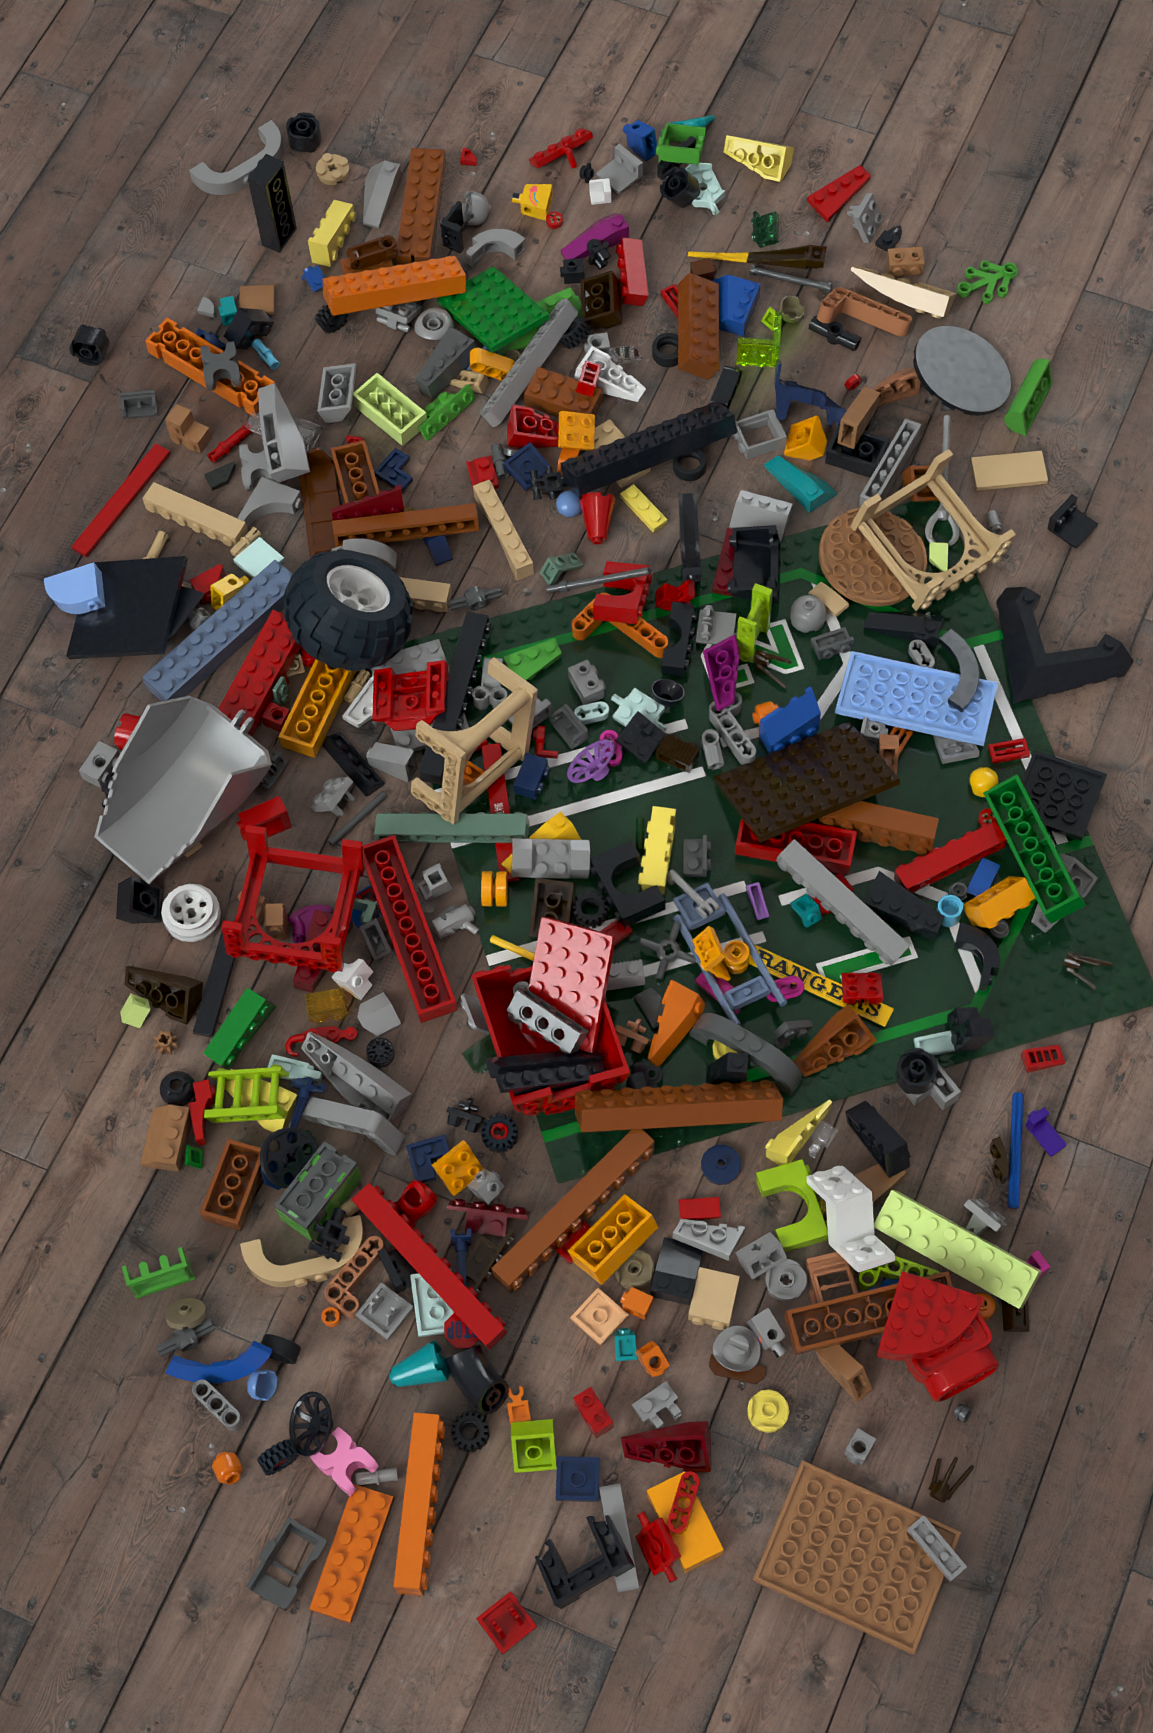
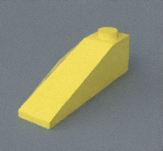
[723,135,794,182]
[765,1100,832,1166]

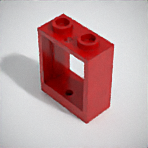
[237,796,292,841]

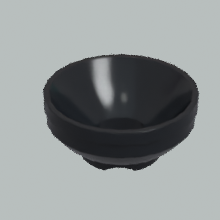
[651,678,685,707]
[160,1071,195,1106]

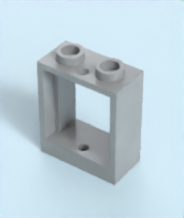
[732,409,787,460]

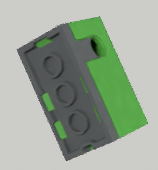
[274,1141,362,1241]

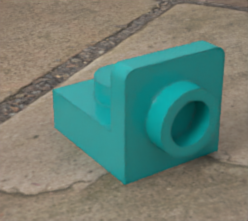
[790,893,822,928]
[614,1328,637,1361]

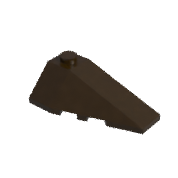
[124,966,203,1025]

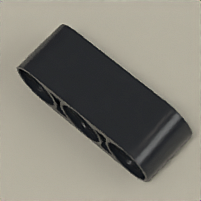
[710,366,742,410]

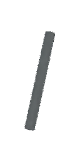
[328,791,387,846]

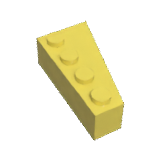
[308,200,356,267]
[638,806,676,894]

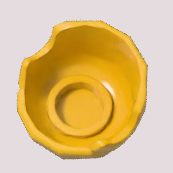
[969,767,999,797]

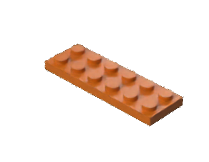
[309,1484,394,1624]

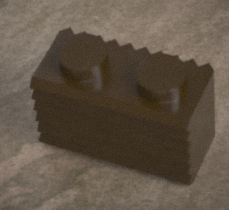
[656,733,700,773]

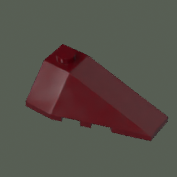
[621,1421,711,1473]

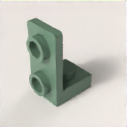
[540,553,584,585]
[271,676,290,706]
[353,897,378,924]

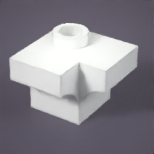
[332,958,373,1000]

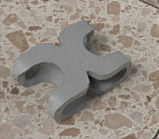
[239,444,276,491]

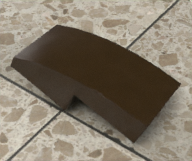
[989,1136,1008,1184]

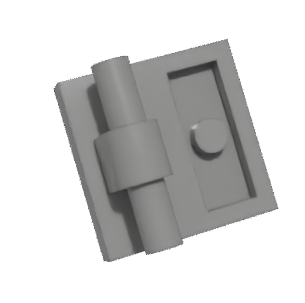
[376,302,422,332]

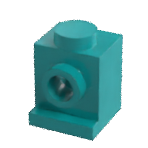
[218,296,237,326]

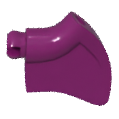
[288,905,332,944]

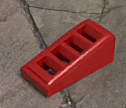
[576,360,602,397]
[1021,1045,1065,1073]

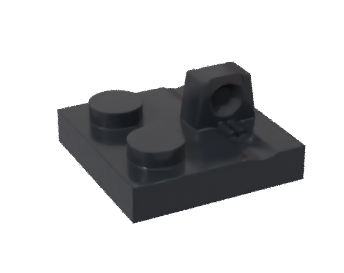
[614,711,666,764]

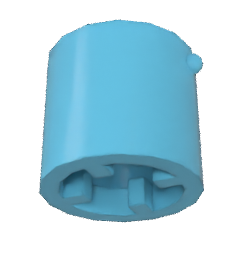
[936,895,964,927]

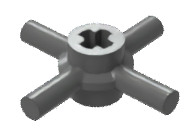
[639,922,696,980]

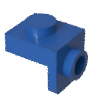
[301,265,326,292]

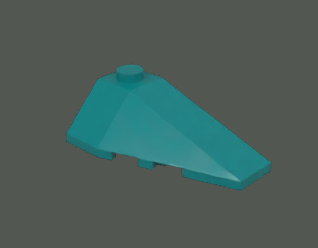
[764,455,837,514]

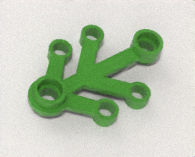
[957,261,1018,304]

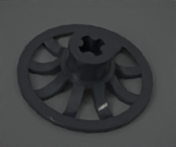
[289,1391,333,1456]

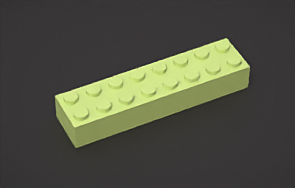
[874,1190,1042,1309]

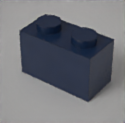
[513,753,551,800]

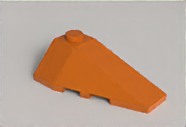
[648,980,705,1067]

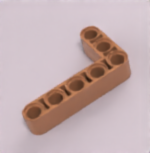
[817,287,912,337]

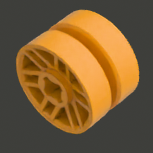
[481,871,508,907]

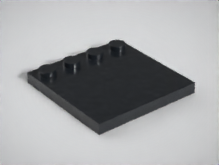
[1022,750,1107,841]

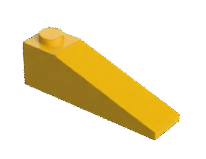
[502,811,581,878]

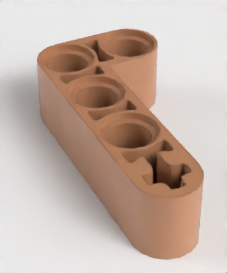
[325,1236,385,1319]

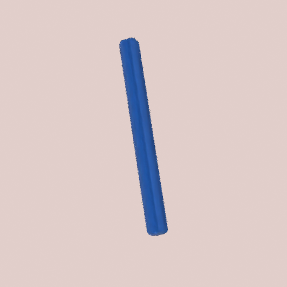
[1008,1092,1024,1209]

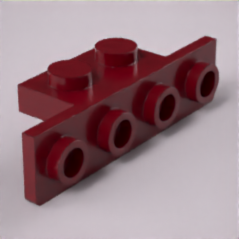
[447,1199,530,1237]

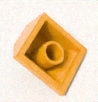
[784,415,827,461]

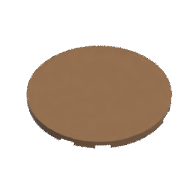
[819,508,927,606]

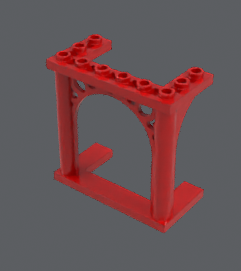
[221,825,365,972]

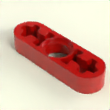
[667,1471,700,1535]

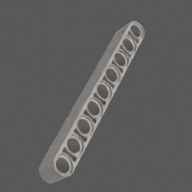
[480,298,578,427]

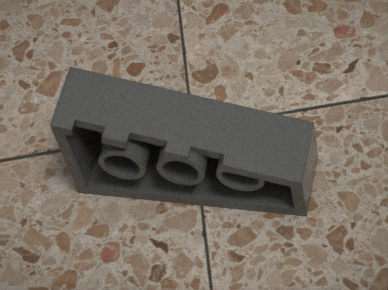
[415,326,477,400]

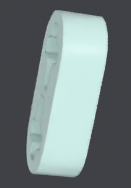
[574,701,609,725]

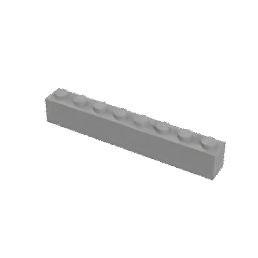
[776,839,910,966]

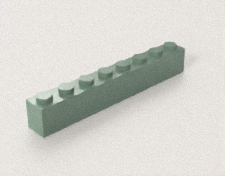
[374,812,530,843]

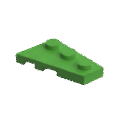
[504,638,562,681]

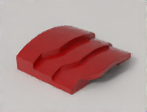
[372,660,448,731]

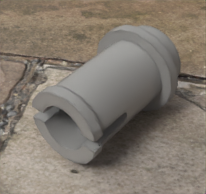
[986,510,1003,534]

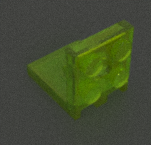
[736,311,782,367]

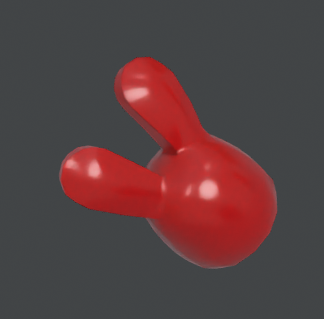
[394,1179,438,1230]

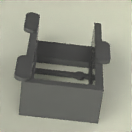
[247,1517,327,1611]

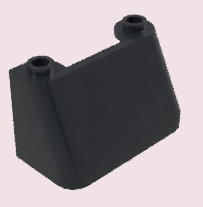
[728,525,781,604]

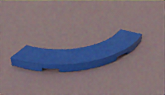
[165,1341,273,1383]

